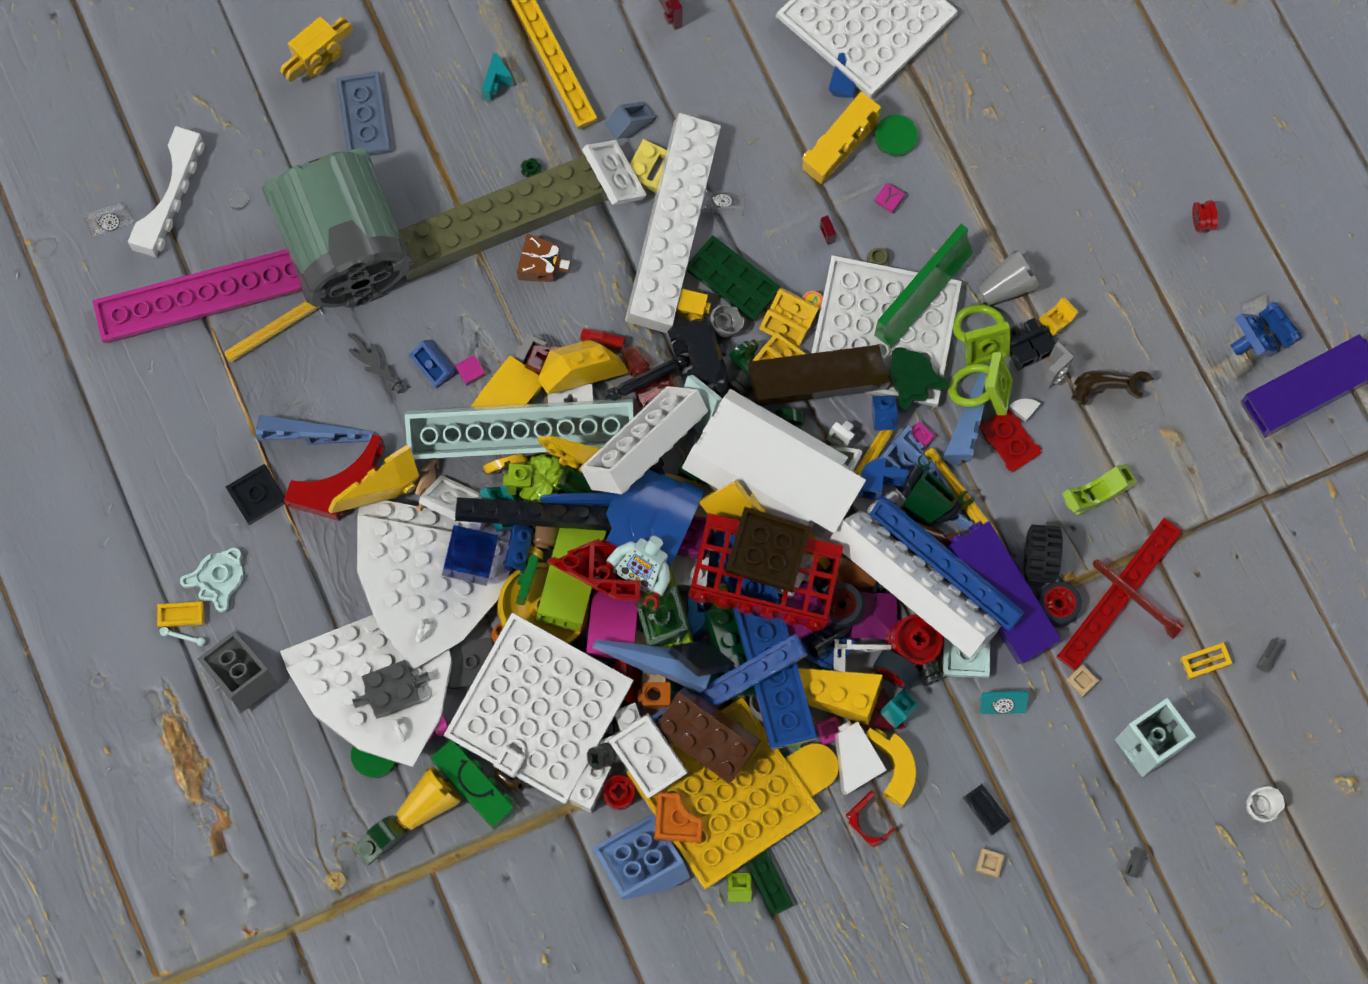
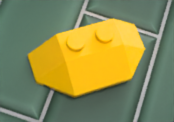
[538,340,628,395]

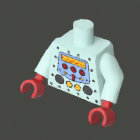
[596,536,670,610]

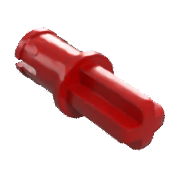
[580,328,625,350]

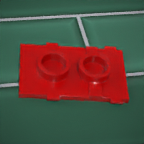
[979,408,1042,473]

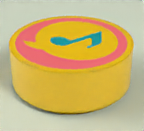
[802,291,823,313]

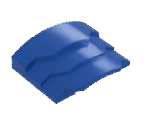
[606,469,705,569]

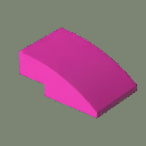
[587,590,639,658]

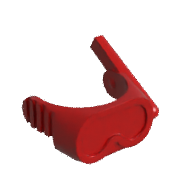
[846,790,896,848]

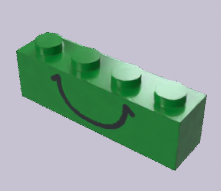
[430,740,514,830]

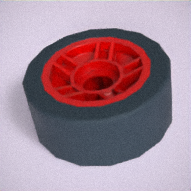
[1037,581,1082,627]
[873,650,919,689]

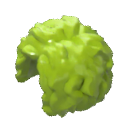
[516,454,565,504]

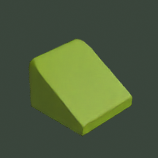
[727,873,752,902]

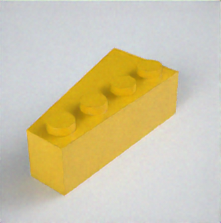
[798,668,883,725]

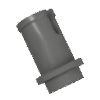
[1124,847,1148,879]

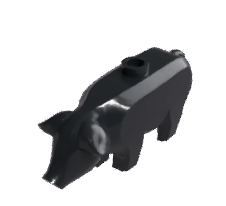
[667,318,728,399]

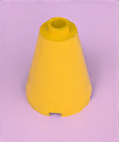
[396,766,461,830]

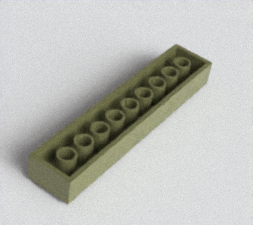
[399,155,609,281]

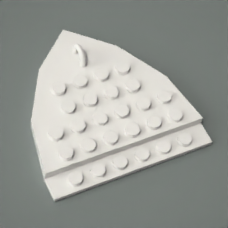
[357,500,511,670]
[280,615,452,767]

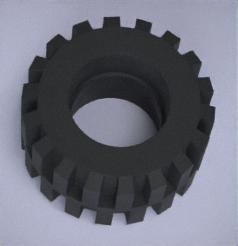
[1023,524,1063,584]

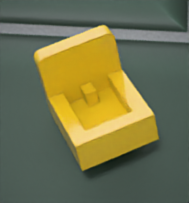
[1039,297,1078,336]

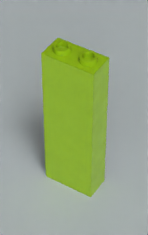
[535,504,609,632]

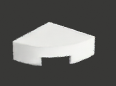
[1008,398,1040,422]

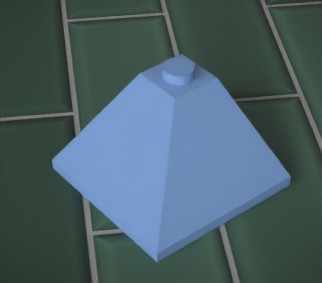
[592,814,690,900]

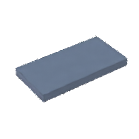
[336,71,392,156]

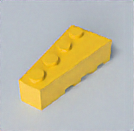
[802,91,881,185]

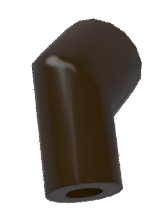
[495,769,525,792]

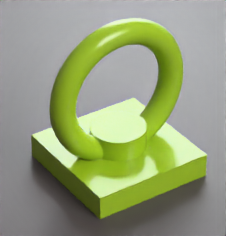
[952,304,1010,366]
[948,352,1013,416]

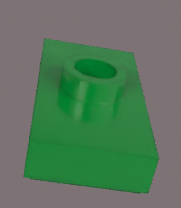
[515,555,539,606]

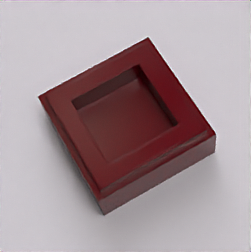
[819,215,837,245]

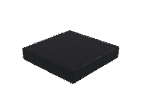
[225,464,285,525]
[669,640,735,677]

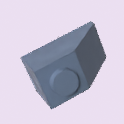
[605,101,657,139]

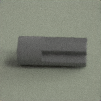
[1256,639,1284,673]

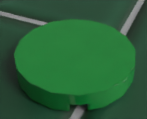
[874,114,918,157]
[351,746,396,778]

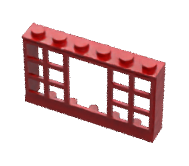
[688,513,843,631]

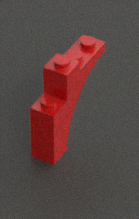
[284,434,385,521]

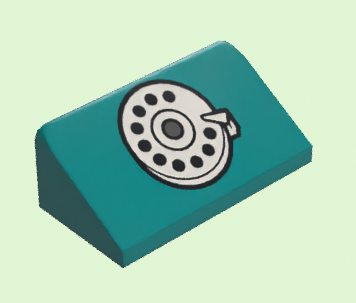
[979,691,1028,714]

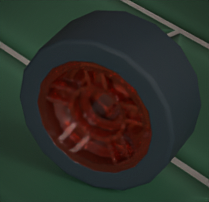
[820,582,865,628]

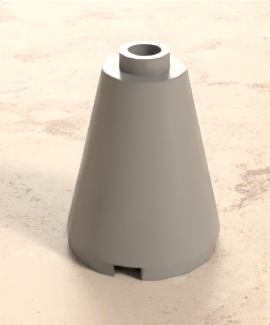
[975,250,1040,306]

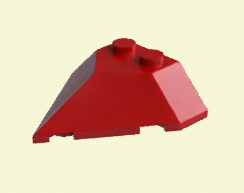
[547,538,640,601]

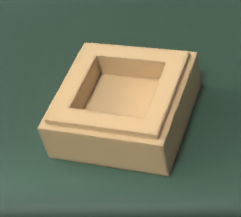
[1066,664,1099,697]
[975,848,1005,878]

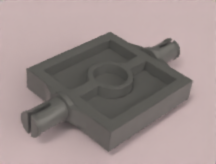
[352,660,430,719]

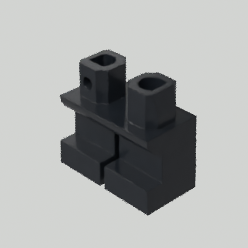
[1010,318,1056,371]

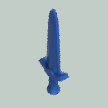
[540,492,615,506]

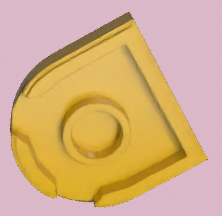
[785,743,839,797]

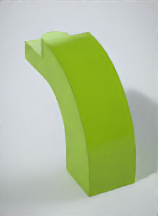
[1062,464,1138,515]

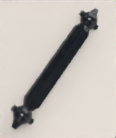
[605,355,690,401]

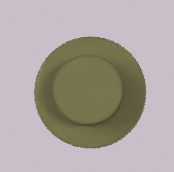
[867,248,889,266]

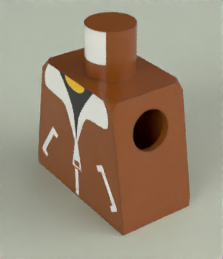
[517,234,571,282]

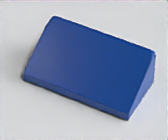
[829,53,857,98]
[409,340,457,388]

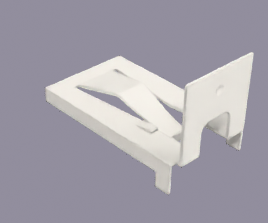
[834,639,891,672]

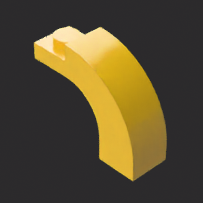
[865,728,916,809]

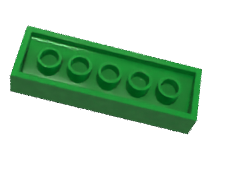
[874,224,973,349]

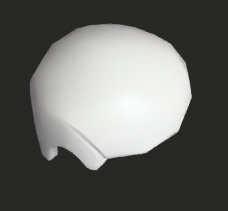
[1246,786,1285,823]

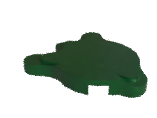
[888,347,949,411]

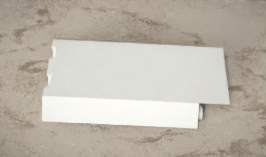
[682,389,866,533]

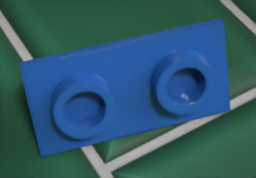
[1259,302,1303,349]
[503,525,534,572]

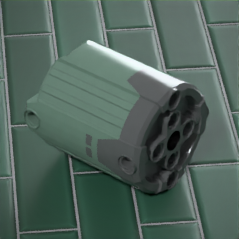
[262,147,413,308]

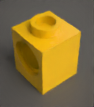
[677,289,711,320]

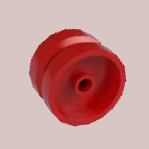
[886,614,943,667]

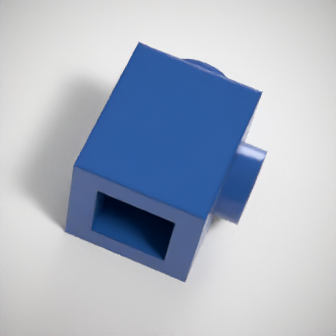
[872,395,897,431]

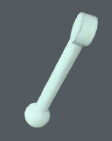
[160,627,206,646]

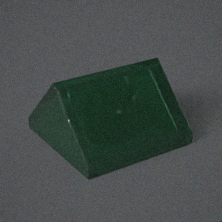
[636,586,690,646]

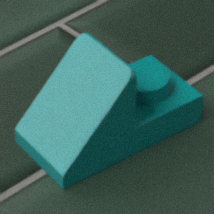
[481,52,514,102]
[880,689,920,728]

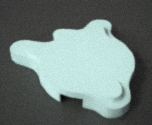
[180,548,243,613]

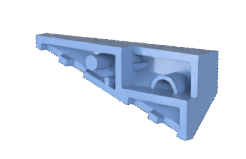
[943,362,991,466]
[256,415,375,445]
[877,425,974,531]
[592,640,711,693]

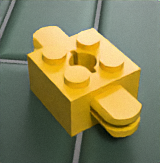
[280,16,354,82]

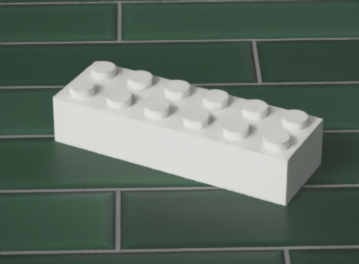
[580,386,708,494]

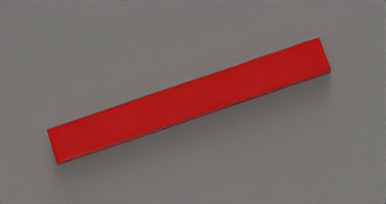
[1056,518,1182,672]

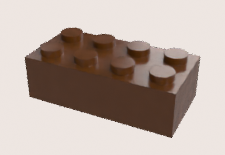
[656,687,761,784]

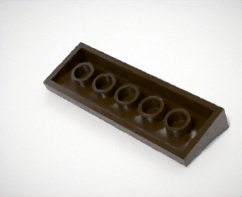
[748,345,891,406]

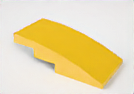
[470,355,543,407]

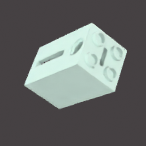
[1115,698,1196,778]

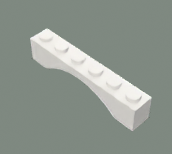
[128,126,205,258]

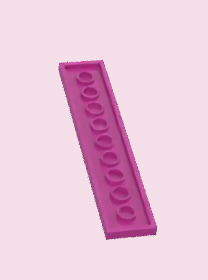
[92,249,302,343]

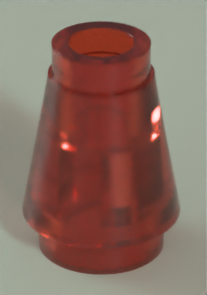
[622,346,650,377]

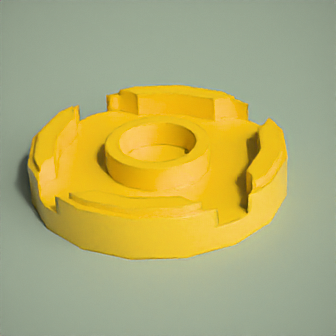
[483,453,528,475]

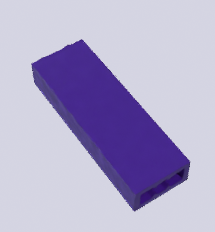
[1242,334,1368,438]
[946,521,1061,664]

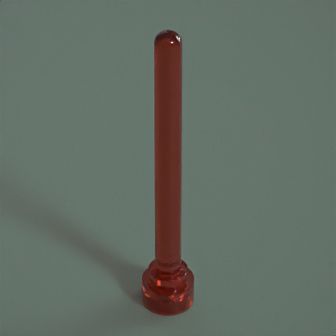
[1093,560,1185,639]

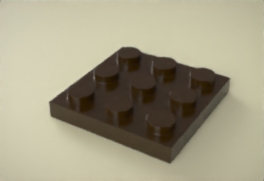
[725,507,811,593]

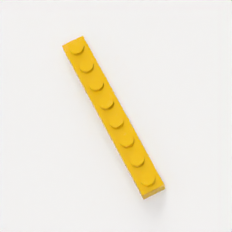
[511,0,598,130]

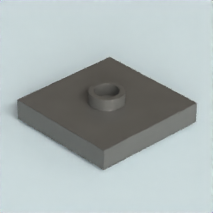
[449,638,493,689]

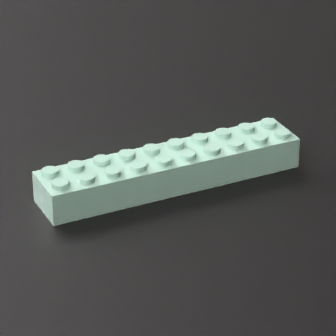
[405,399,633,459]

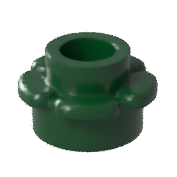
[521,158,542,178]

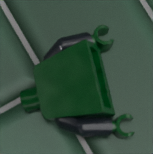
[903,454,974,525]

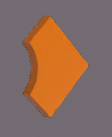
[654,792,703,843]

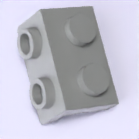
[1043,342,1074,388]

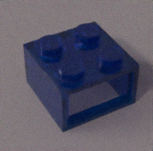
[442,525,499,586]

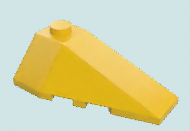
[537,436,600,473]
[328,445,419,513]

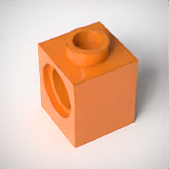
[638,682,670,710]

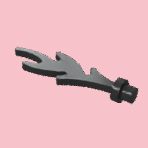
[348,333,404,394]

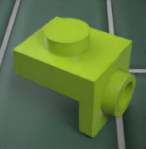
[503,464,532,495]

